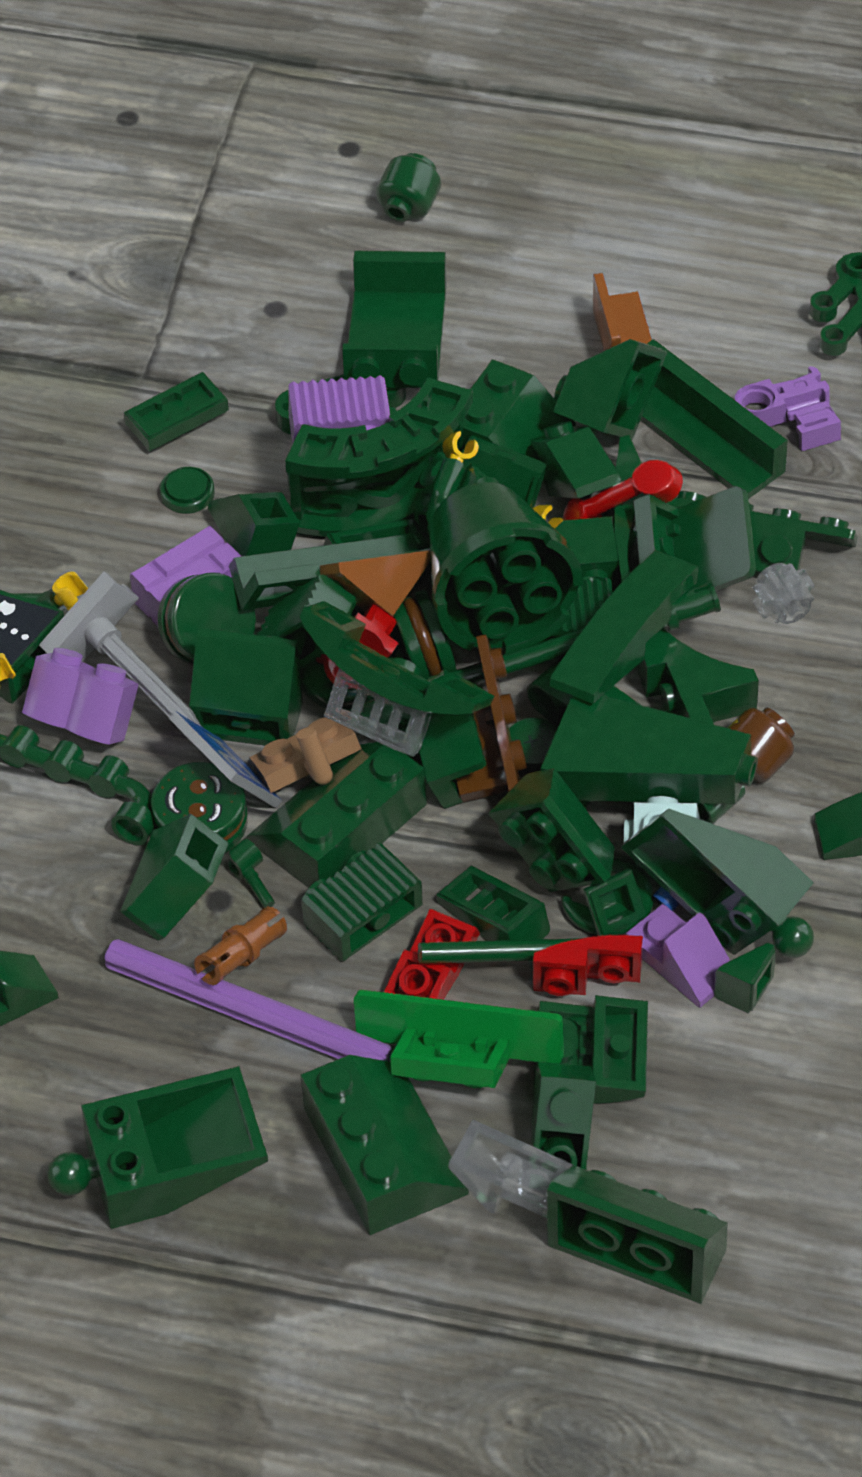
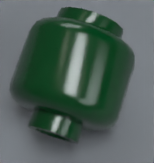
[376,153,441,222]

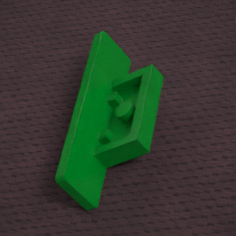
[354,990,564,1088]

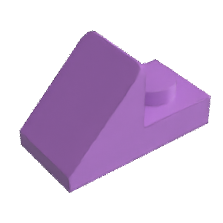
[626,904,730,1008]

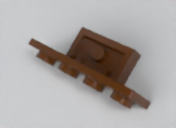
[456,634,527,802]

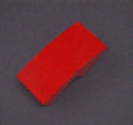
[384,909,480,1000]
[533,935,643,996]

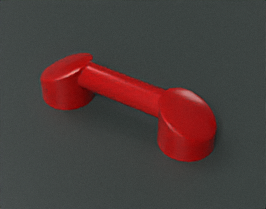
[563,460,683,520]

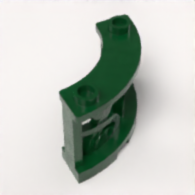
[285,377,473,537]

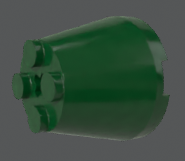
[428,477,583,654]

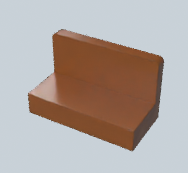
[593,273,652,351]

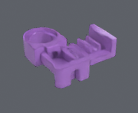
[735,367,841,451]

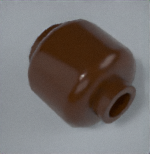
[728,707,795,783]

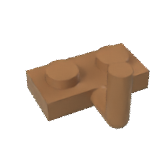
[249,714,361,793]

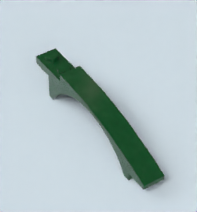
[615,435,759,724]

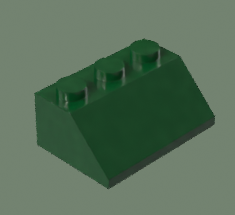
[247,741,427,888]
[300,1055,469,1236]
[547,1165,728,1304]

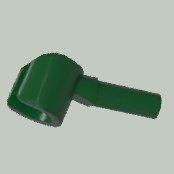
[228,839,275,908]

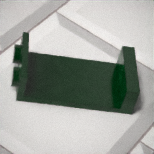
[342,251,447,388]

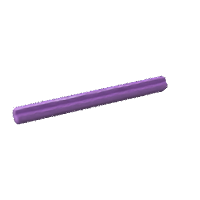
[104,939,392,1062]

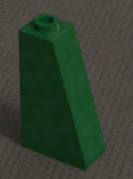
[541,695,758,804]

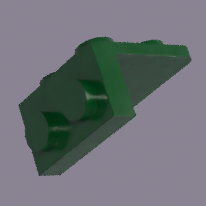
[633,486,756,591]

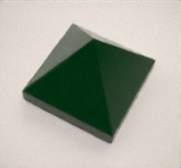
[583,868,647,936]

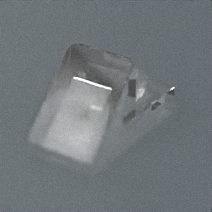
[448,1120,572,1218]

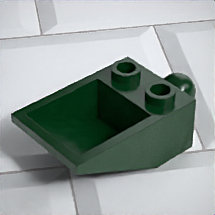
[621,808,814,958]
[47,1066,268,1229]

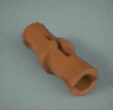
[194,906,287,985]

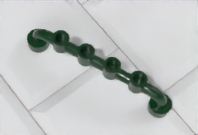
[0,725,156,845]

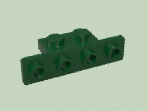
[667,491,858,581]

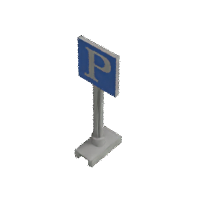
[39,571,283,808]

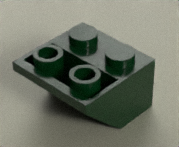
[189,628,303,746]
[489,768,615,892]

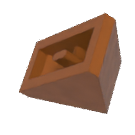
[319,550,431,616]

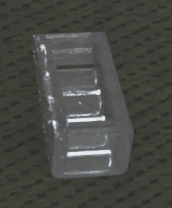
[324,669,432,757]

